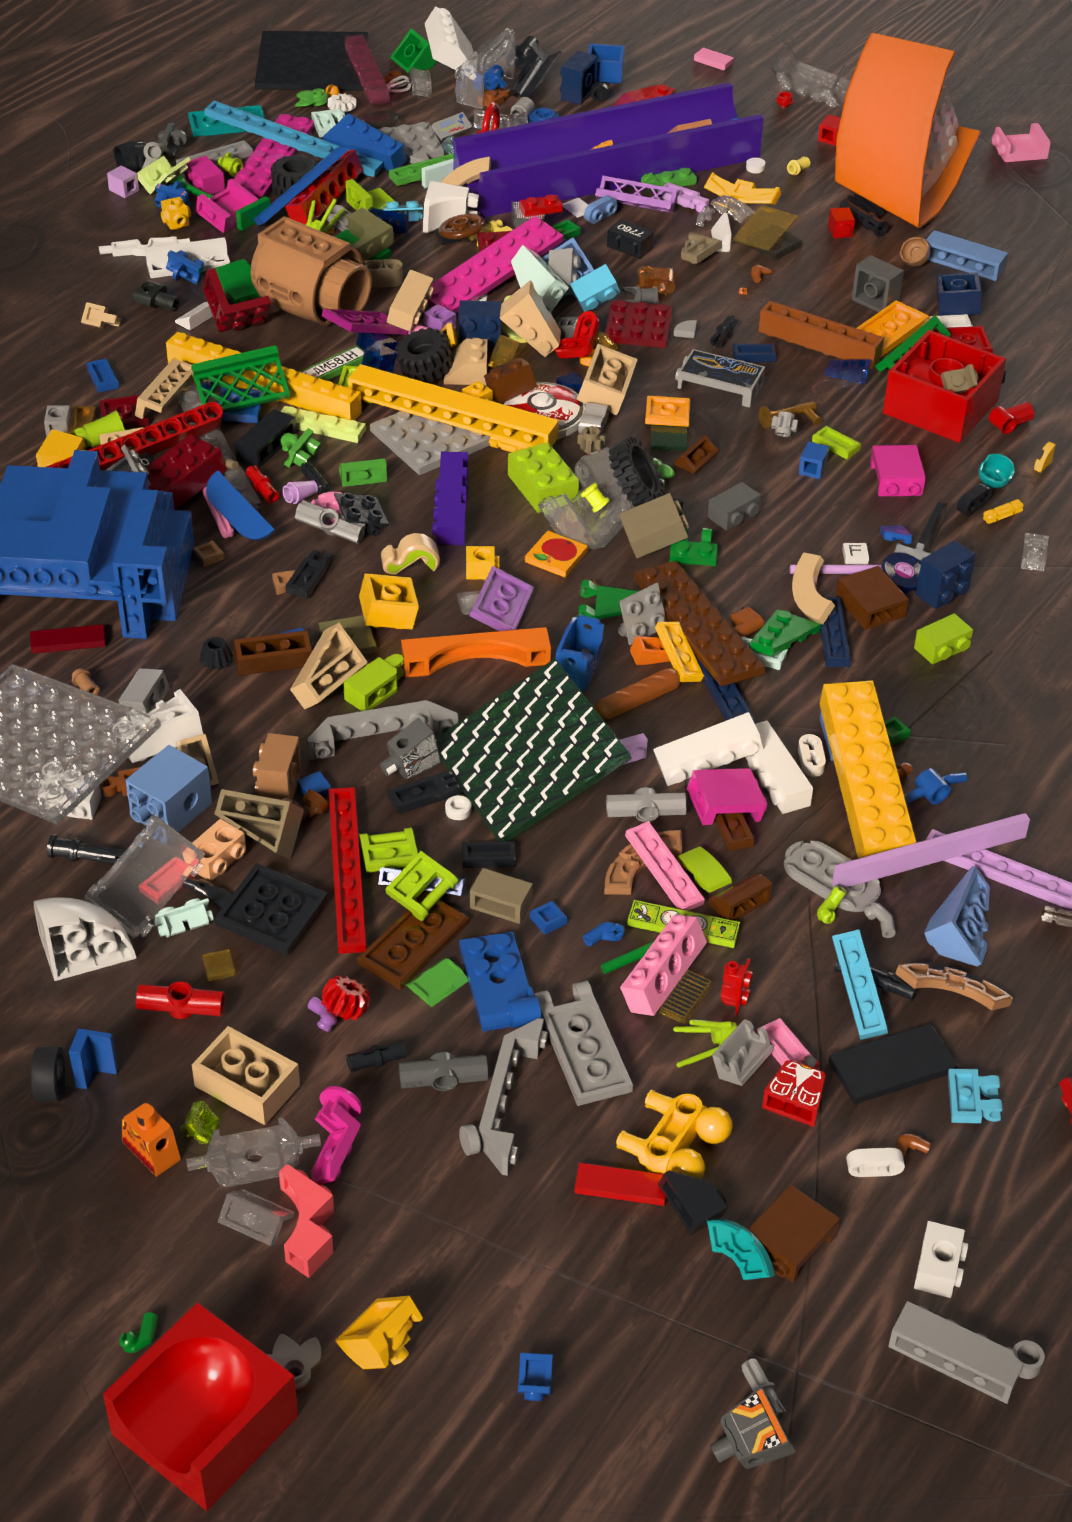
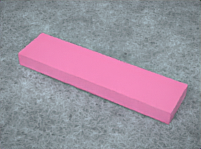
[625,821,705,911]

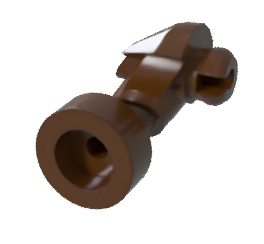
[278,789,329,821]

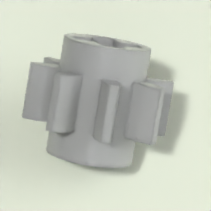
[771,411,798,437]

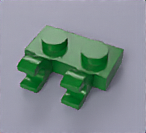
[669,527,717,566]

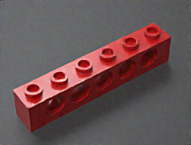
[286,149,363,225]

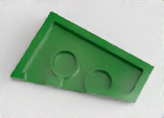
[750,610,821,657]

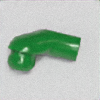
[119,1312,159,1353]

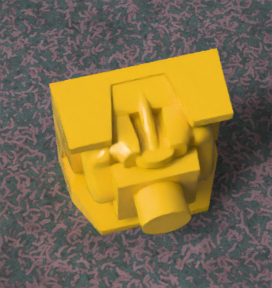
[335,1296,423,1369]

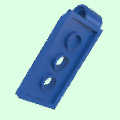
[459,931,541,1032]

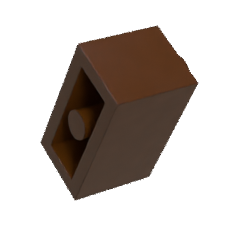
[484,358,537,404]

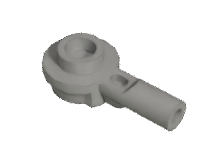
[141,142,163,170]

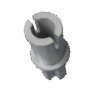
[742,1358,787,1420]

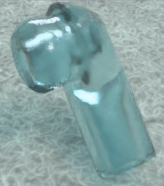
[441,135,455,154]

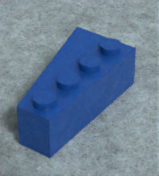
[323,113,407,171]

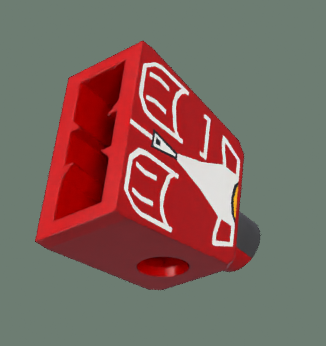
[762,1056,826,1127]

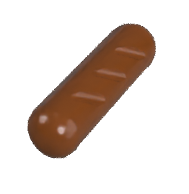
[595,668,681,720]

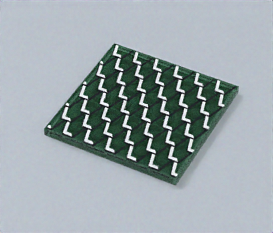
[435,659,632,842]

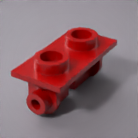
[721,958,753,1016]

